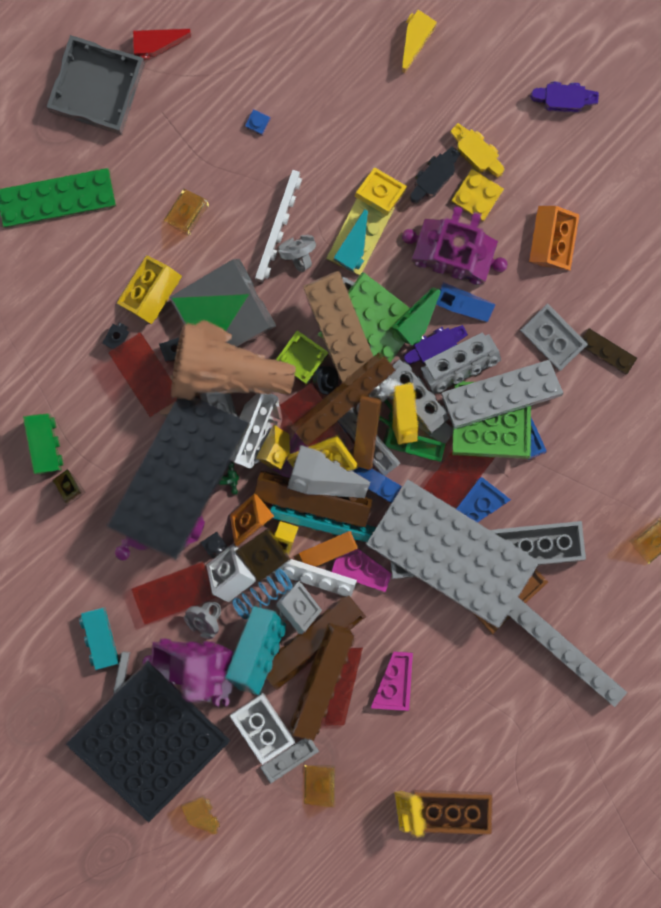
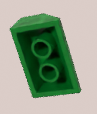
[23,413,64,475]

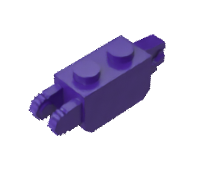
[530,81,599,113]
[404,325,468,365]

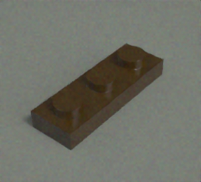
[582,328,637,375]

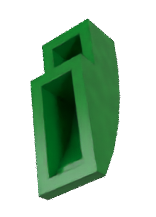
[383,428,446,462]

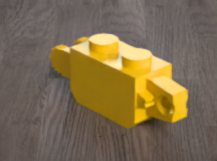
[450,123,505,177]

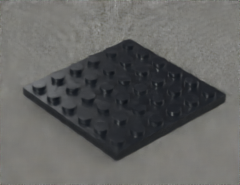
[65,660,231,823]

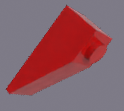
[133,29,192,60]

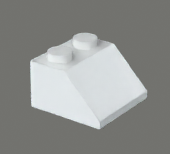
[206,544,256,602]

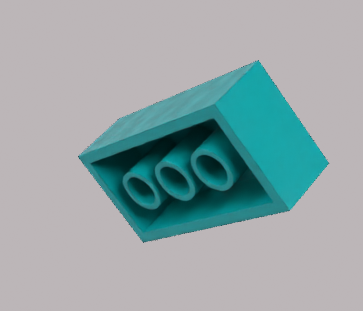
[226,606,287,696]

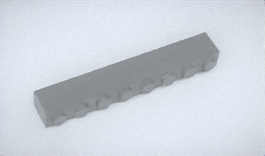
[508,597,628,707]

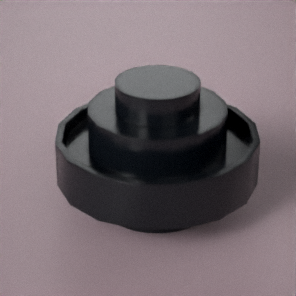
[313,366,338,394]

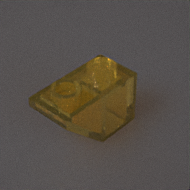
[181,795,220,835]

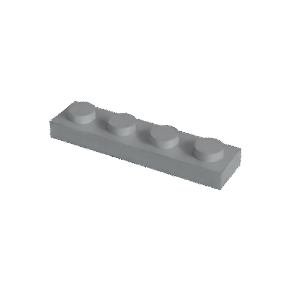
[338,407,400,476]

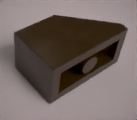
[52,469,85,504]

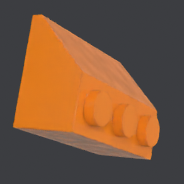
[529,206,579,271]

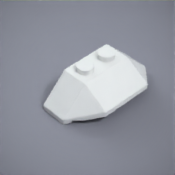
[232,393,282,468]

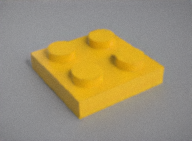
[355,167,407,216]
[451,169,504,222]

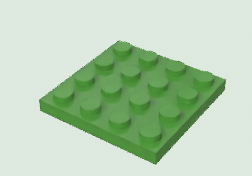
[318,272,410,363]
[452,381,531,459]

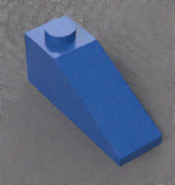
[351,467,402,503]

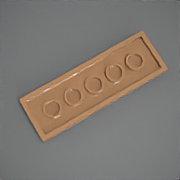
[303,271,373,383]

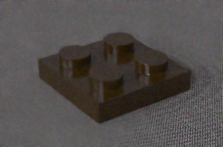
[236,528,291,582]

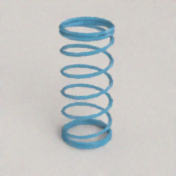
[232,569,292,620]

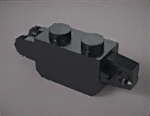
[410,146,461,204]

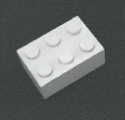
[230,693,295,765]

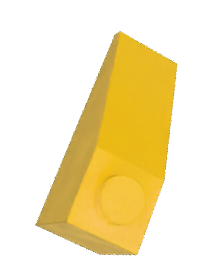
[402,10,437,73]
[393,383,418,444]

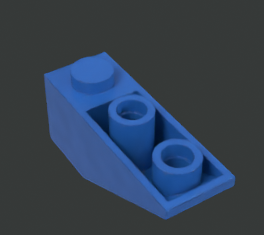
[436,282,496,322]

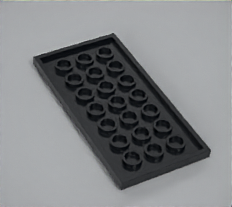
[107,396,250,561]

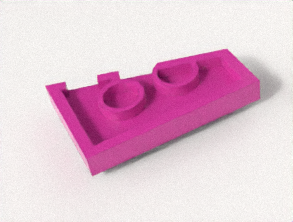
[332,549,391,592]
[371,651,413,711]

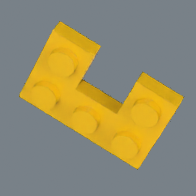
[287,436,357,471]
[394,791,425,836]

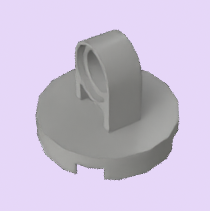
[278,235,316,272]
[184,602,221,639]

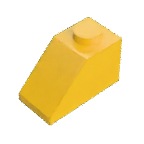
[256,425,290,469]
[275,521,298,555]

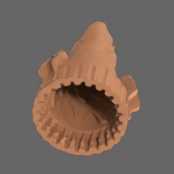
[171,321,296,400]

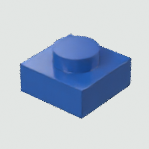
[245,109,271,136]

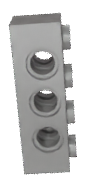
[421,332,501,394]
[386,360,449,435]

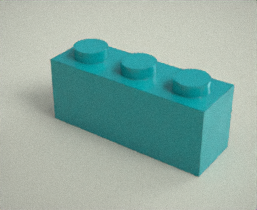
[79,607,120,670]

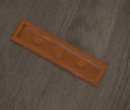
[353,396,381,470]

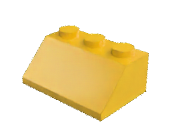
[117,255,182,324]

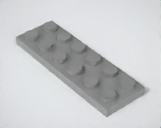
[441,360,563,429]

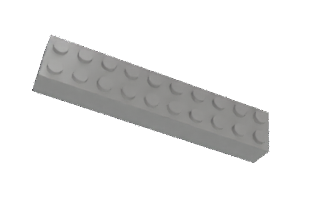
[390,521,586,580]

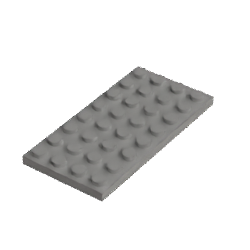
[366,479,539,628]

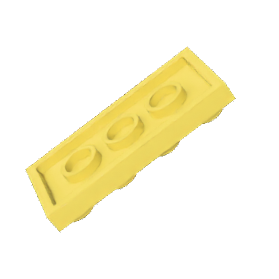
[326,199,395,276]

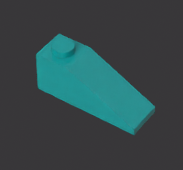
[334,209,368,272]

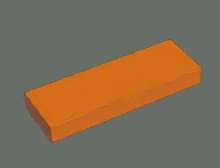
[299,531,358,567]

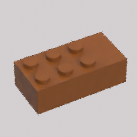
[414,790,493,834]

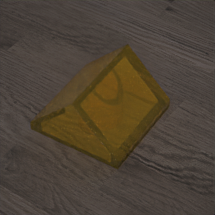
[164,189,209,236]
[630,517,661,564]
[304,765,335,808]

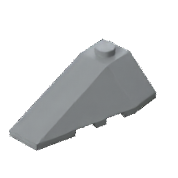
[288,446,370,498]

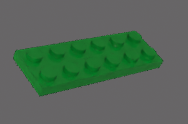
[0,168,116,228]

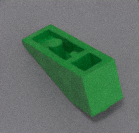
[392,287,441,345]

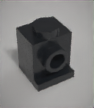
[102,322,131,353]
[159,337,179,363]
[200,532,228,558]

